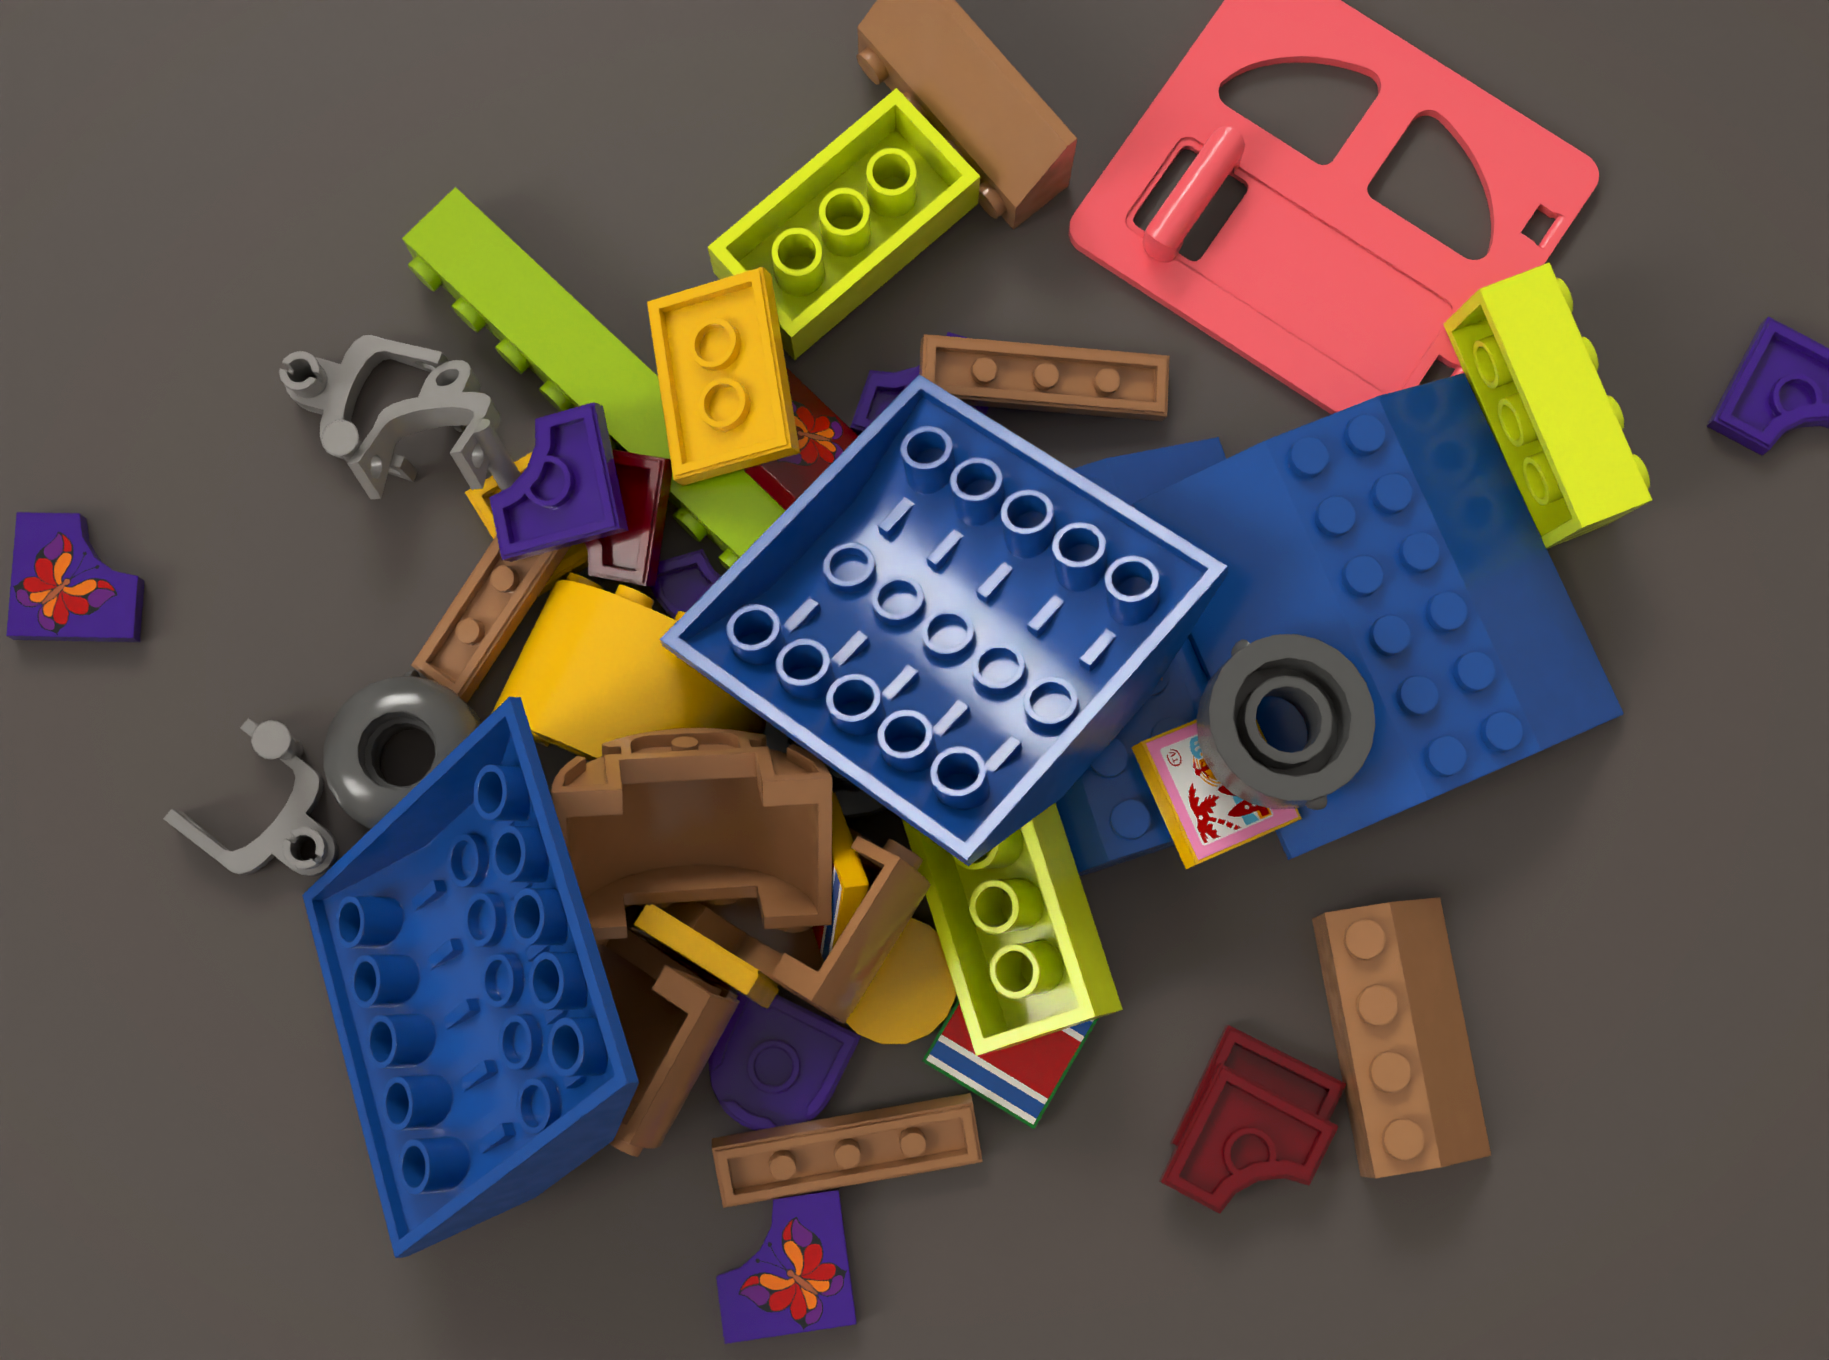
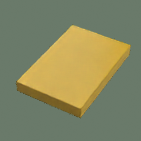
[647,267,800,486]

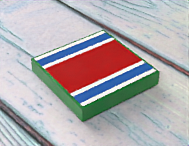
[922,1000,1099,1129]

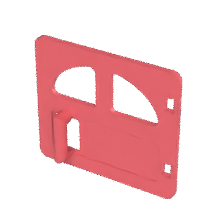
[1069,0,1599,414]

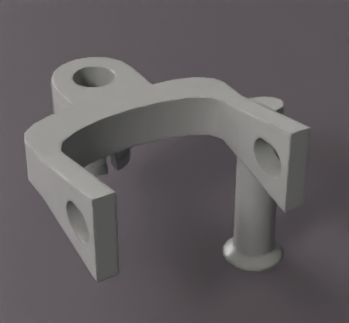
[279,335,449,482]
[347,360,521,500]
[163,718,339,876]

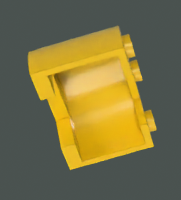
[491,572,766,761]

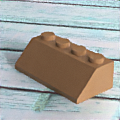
[856,0,1077,230]
[1312,897,1491,1178]

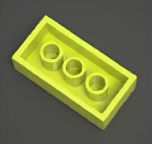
[708,88,980,360]
[1443,262,1652,549]
[902,803,1123,1056]

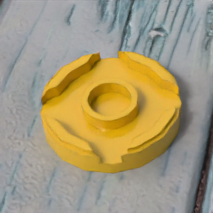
[846,918,957,1045]

